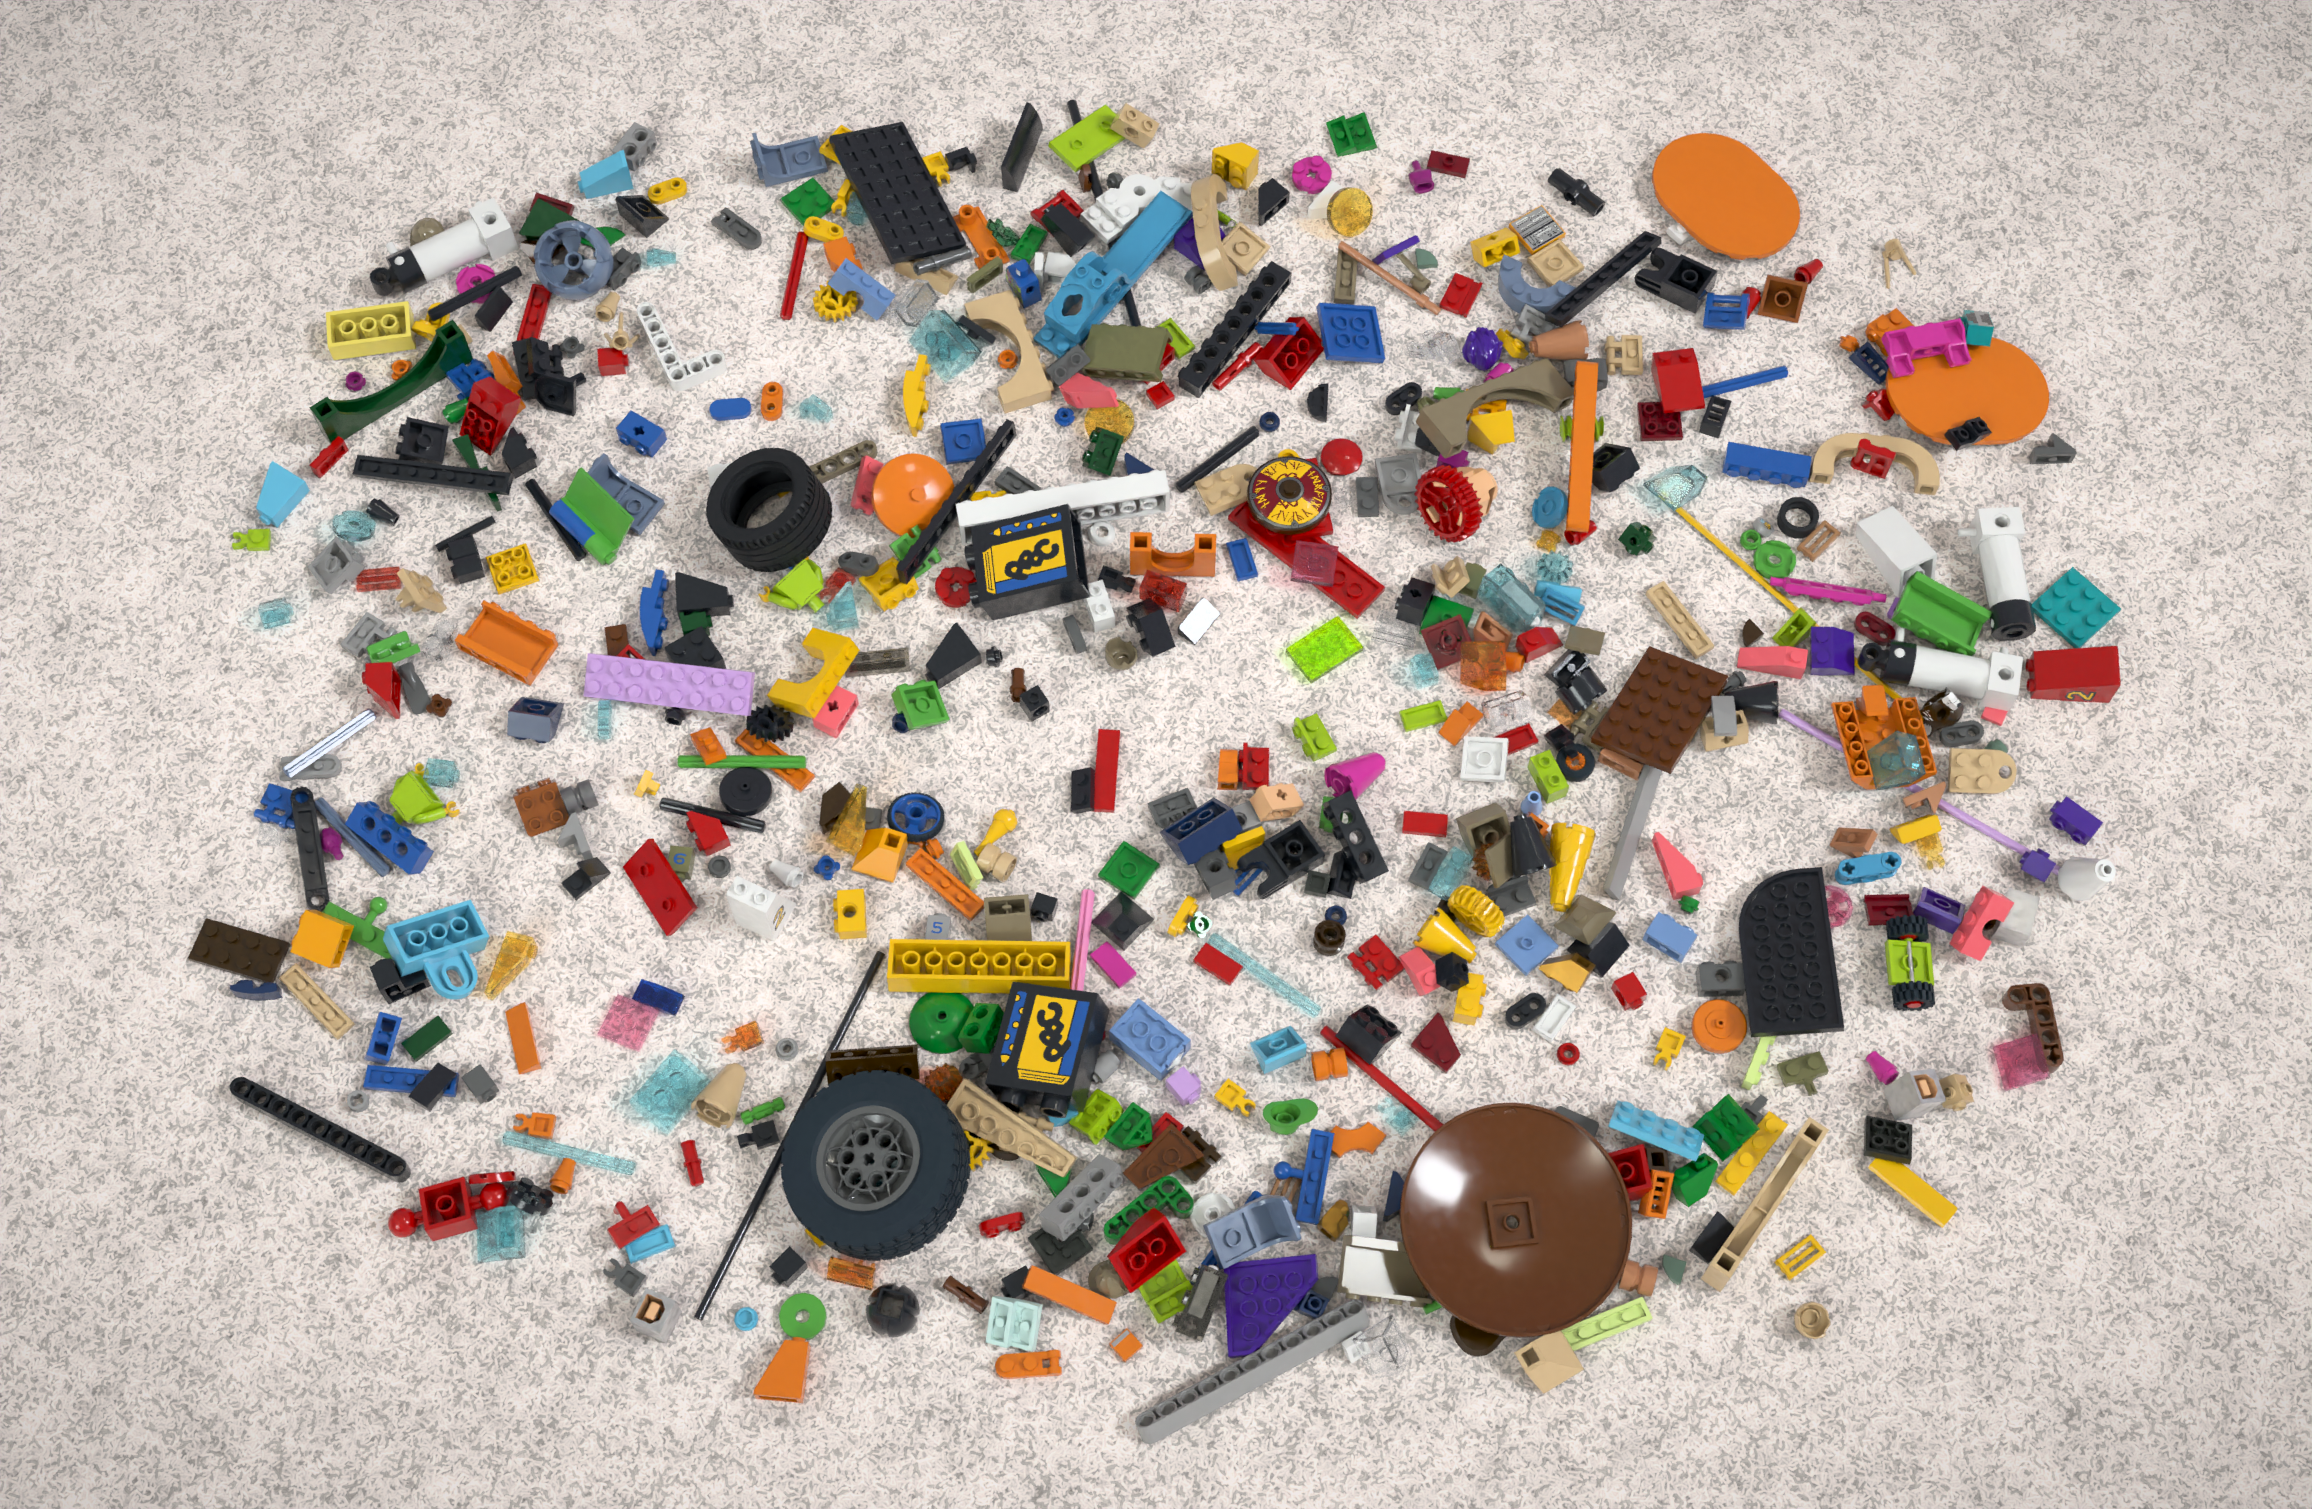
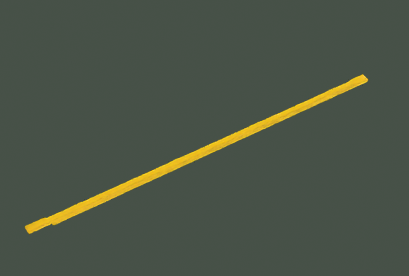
[1658,491,1924,720]

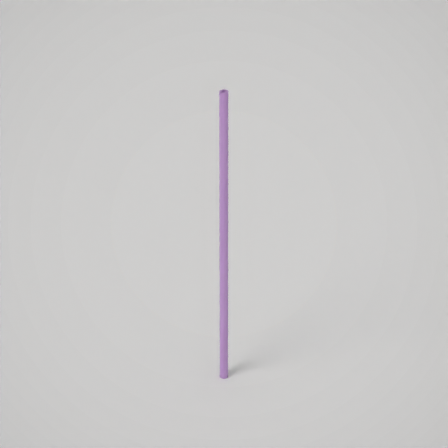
[1778,709,2061,876]

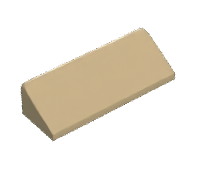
[894,258,959,295]

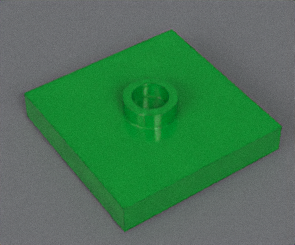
[1419,595,1474,642]

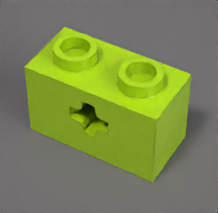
[1527,749,1569,804]

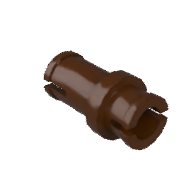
[1009,668,1027,703]

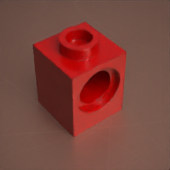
[1611,972,1647,1011]

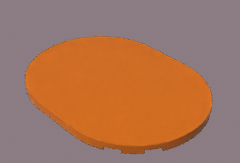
[1652,133,1800,260]
[1886,337,2049,445]

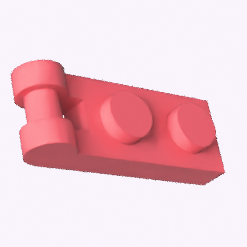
[851,455,884,515]

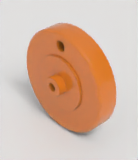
[1691,999,1747,1054]

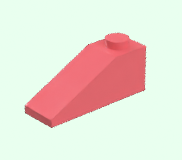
[1737,646,1808,679]
[1652,832,1703,900]

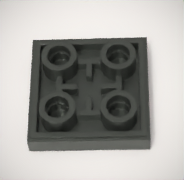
[1863,1116,1912,1165]

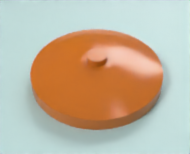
[871,453,954,539]

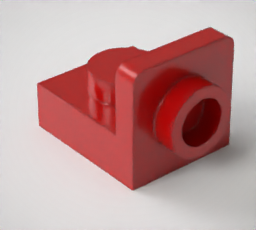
[1862,388,1895,421]

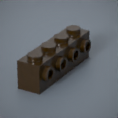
[825,1044,920,1084]

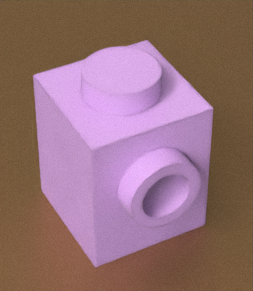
[1166,1066,1201,1106]

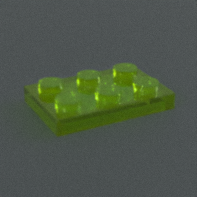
[1286,616,1363,684]

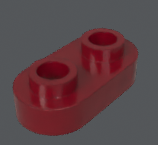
[1854,611,1896,646]

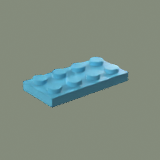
[1608,1100,1704,1162]

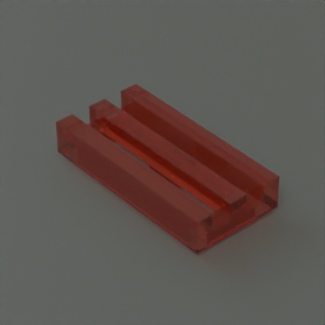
[356,566,401,592]

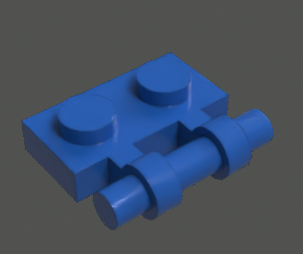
[446,359,495,398]
[254,783,308,829]

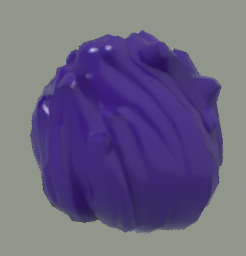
[1462,327,1503,372]

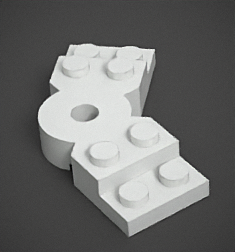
[1080,174,1193,244]

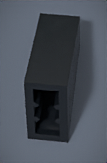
[1040,203,1095,257]
[675,572,734,620]
[925,622,982,689]

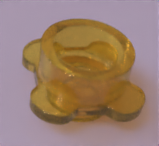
[1536,530,1561,553]

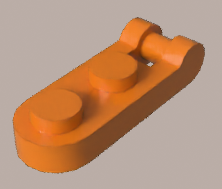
[995,1350,1062,1379]

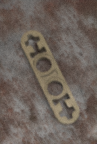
[809,440,878,484]

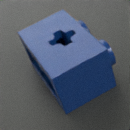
[616,410,667,458]
[364,1012,402,1065]

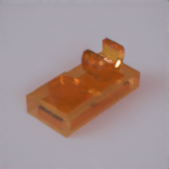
[827,1257,876,1291]

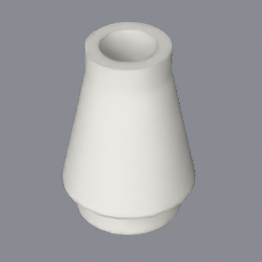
[770,859,803,888]

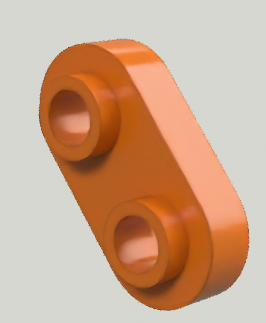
[761,382,784,421]

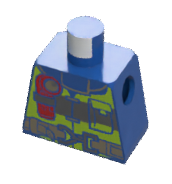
[1005,259,1042,309]

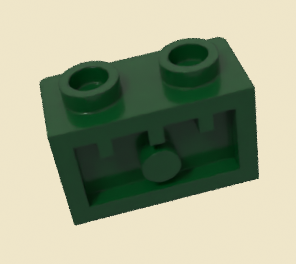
[1082,426,1125,476]

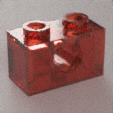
[1139,570,1187,612]

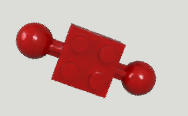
[388,1177,510,1242]

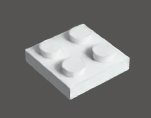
[1460,736,1509,783]

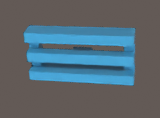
[1537,587,1585,626]

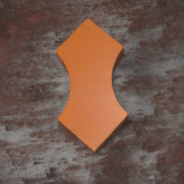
[1331,1122,1386,1158]

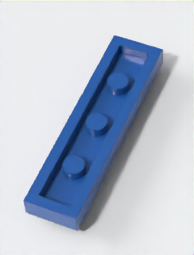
[363,1065,460,1097]

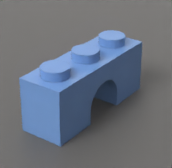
[827,258,896,320]

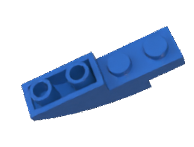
[640,569,669,656]

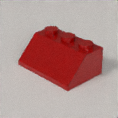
[1254,317,1324,390]

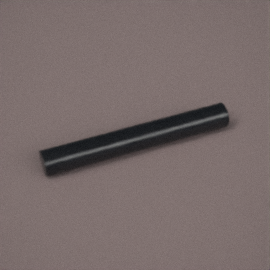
[435,516,496,552]

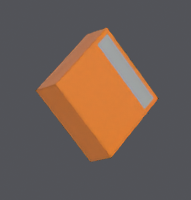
[1109,1328,1143,1363]

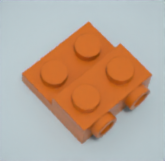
[1865,308,1915,356]

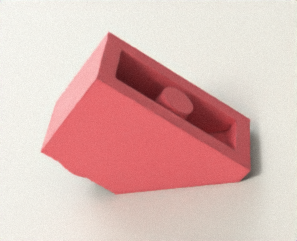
[1399,947,1441,996]

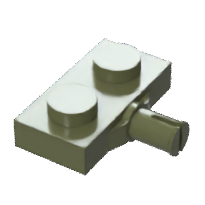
[1777,1051,1829,1096]

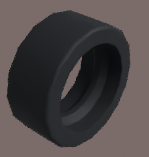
[1777,497,1819,539]

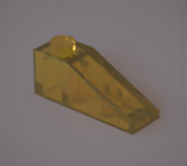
[825,783,867,856]
[484,931,538,1000]

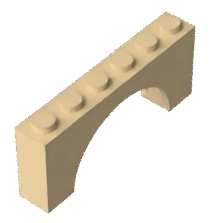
[964,289,1054,414]

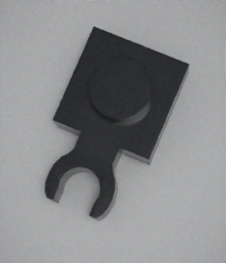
[1097,565,1136,593]

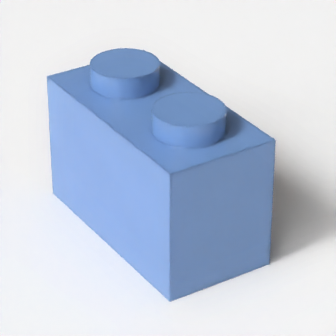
[1642,912,1698,963]

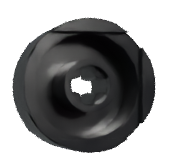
[1555,665,1607,715]

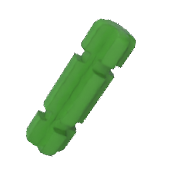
[741,1097,785,1125]

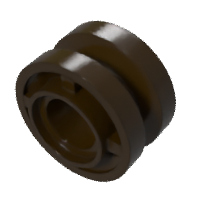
[1313,920,1346,956]

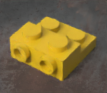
[858,557,919,612]

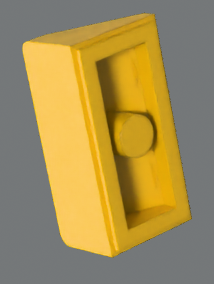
[1889,814,1942,844]

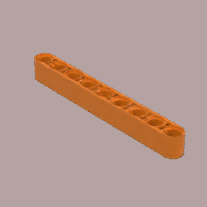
[1566,361,1598,533]

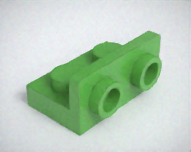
[366,631,421,663]

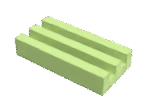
[950,841,983,890]

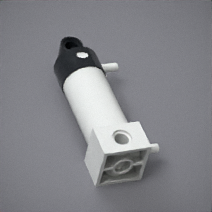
[370,197,519,296]
[1857,627,2023,713]

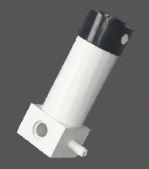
[1958,507,2036,641]

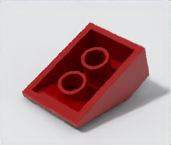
[1651,348,1705,413]
[1107,1207,1186,1293]

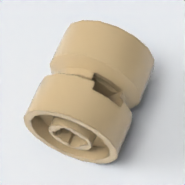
[976,843,1017,882]

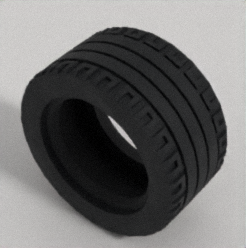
[706,448,832,572]

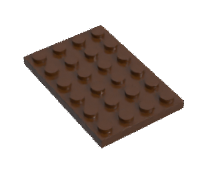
[1591,646,1728,774]

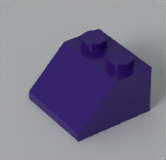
[1174,218,1226,270]
[1810,627,1855,676]

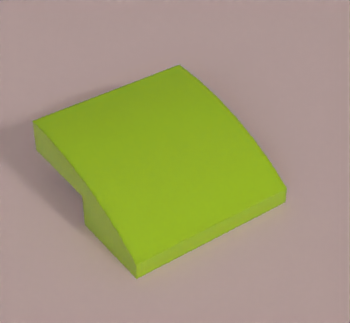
[1138,1260,1195,1324]

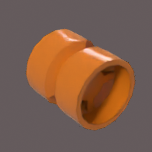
[1311,1047,1348,1081]

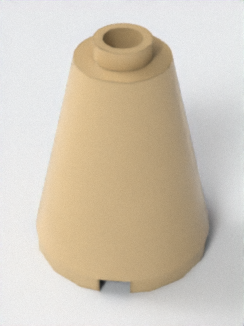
[691,1063,747,1128]

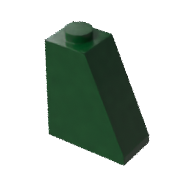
[519,198,580,240]

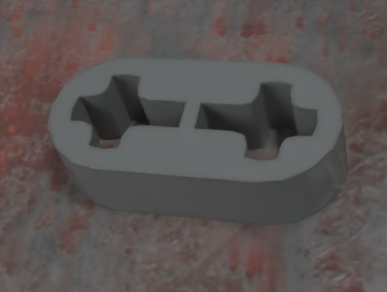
[1062,615,1087,654]

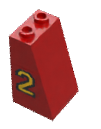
[2025,646,2121,703]

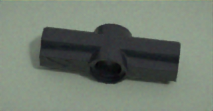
[1548,168,1606,217]

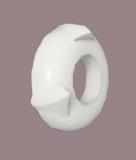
[1088,520,1116,547]

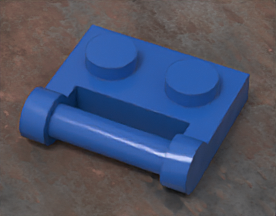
[1703,292,1750,330]

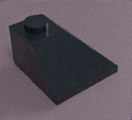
[1091,892,1154,951]

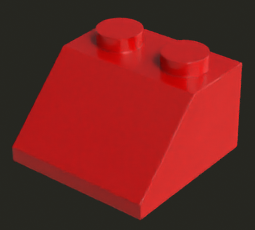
[362,662,401,719]

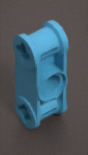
[1835,852,1902,885]

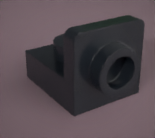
[945,146,977,173]

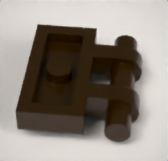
[1180,1126,1222,1185]

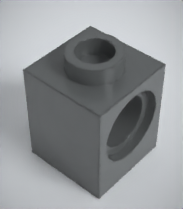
[461,1064,500,1104]

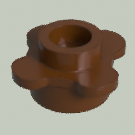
[426,694,452,717]

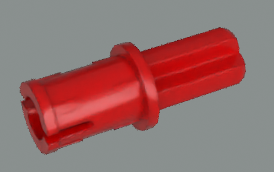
[681,1140,704,1187]

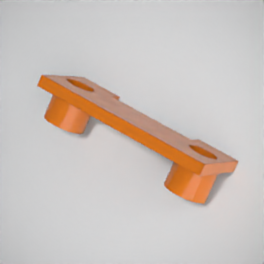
[953,204,1010,269]

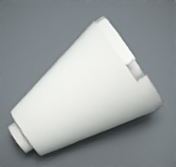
[2058,857,2116,901]

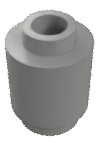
[1092,1050,1120,1084]

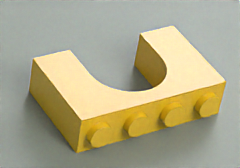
[767,627,860,719]

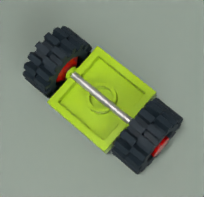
[1885,915,1935,1011]

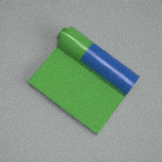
[549,467,634,565]

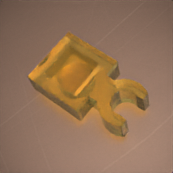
[1915,833,1945,870]

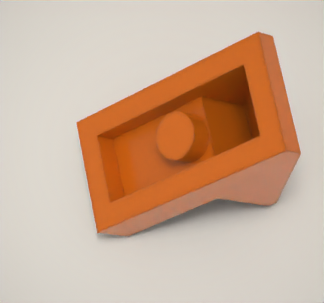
[1856,685,1888,716]
[1438,701,1484,746]

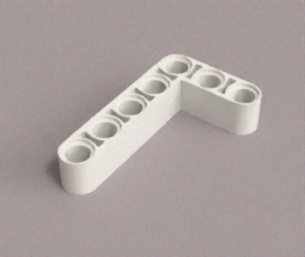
[636,302,727,391]

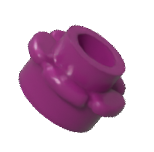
[345,371,366,391]

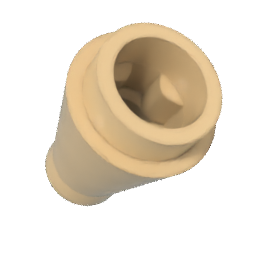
[595,292,620,322]

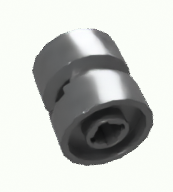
[559,779,599,816]

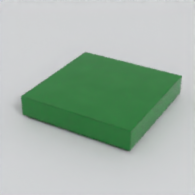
[1098,841,1160,900]

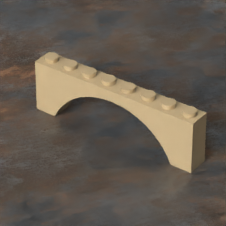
[1701,1117,1829,1292]

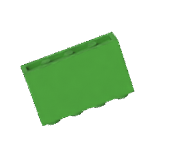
[1891,571,1992,656]

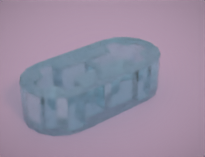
[597,700,612,739]

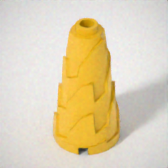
[1549,823,1596,912]

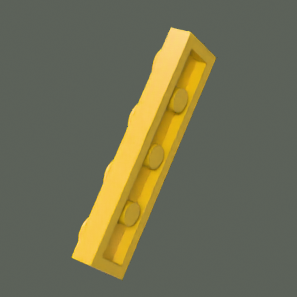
[1715,1111,1788,1196]

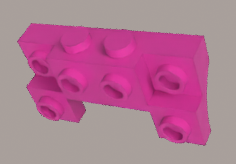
[1881,318,1972,378]

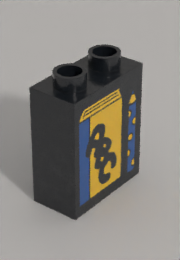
[964,504,1090,620]
[985,982,1110,1118]

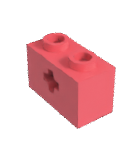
[812,685,859,738]

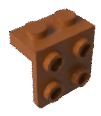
[513,777,569,837]

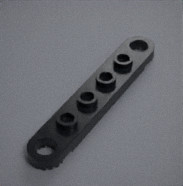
[290,786,330,912]

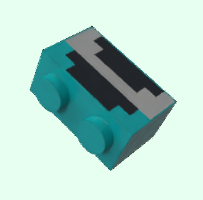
[1958,310,1994,346]

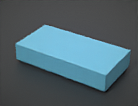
[625,1224,676,1264]

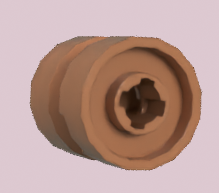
[1618,1259,1658,1297]

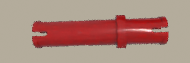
[1212,342,1263,391]

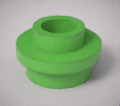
[1740,530,1762,550]

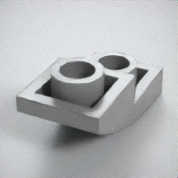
[1711,696,1737,736]

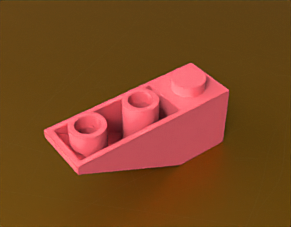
[1059,373,1119,408]

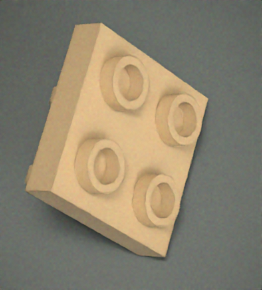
[396,568,447,613]

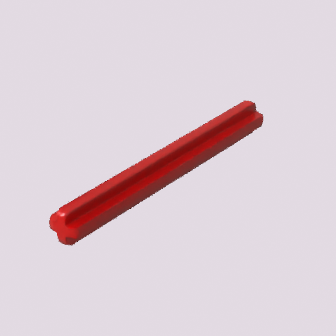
[780,231,809,320]

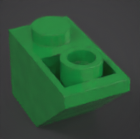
[1672,1153,1718,1207]

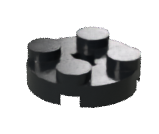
[506,1177,554,1216]

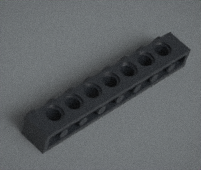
[1178,261,1292,398]

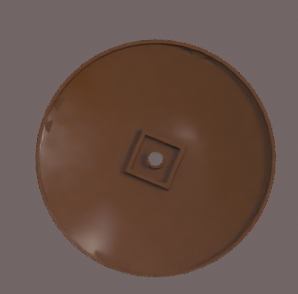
[1400,1103,1632,1338]

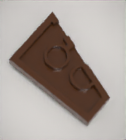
[1123,1123,1204,1190]

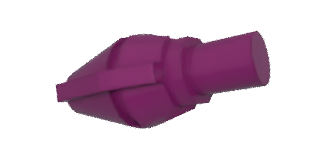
[320,827,344,860]

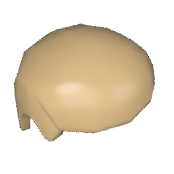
[1794,1301,1831,1339]

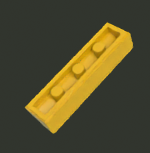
[1868,1158,1958,1228]

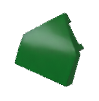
[1104,1102,1153,1151]

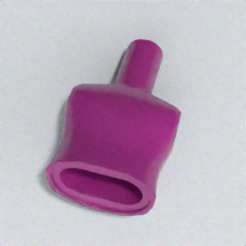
[1408,160,1434,194]

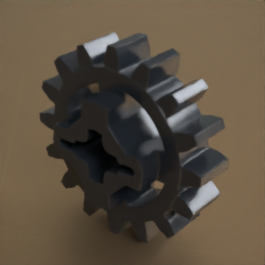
[746,705,794,743]

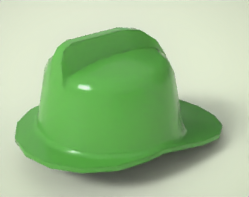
[1263,1098,1318,1135]

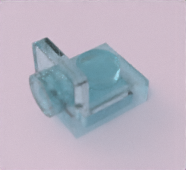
[799,394,833,423]

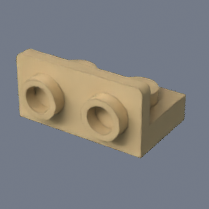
[1431,556,1470,598]

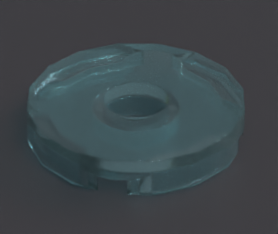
[332,511,376,542]

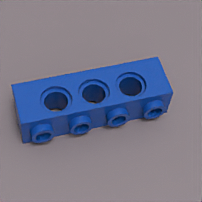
[345,801,434,875]

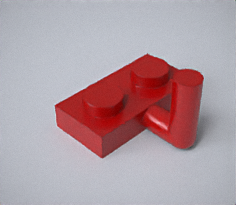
[607,1201,660,1250]

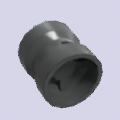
[1184,265,1212,294]

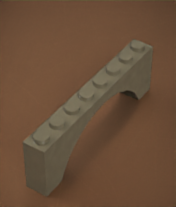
[1416,358,1574,459]

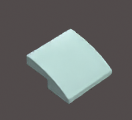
[986,1296,1043,1352]

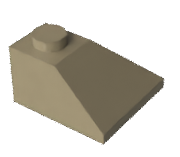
[1554,894,1616,945]

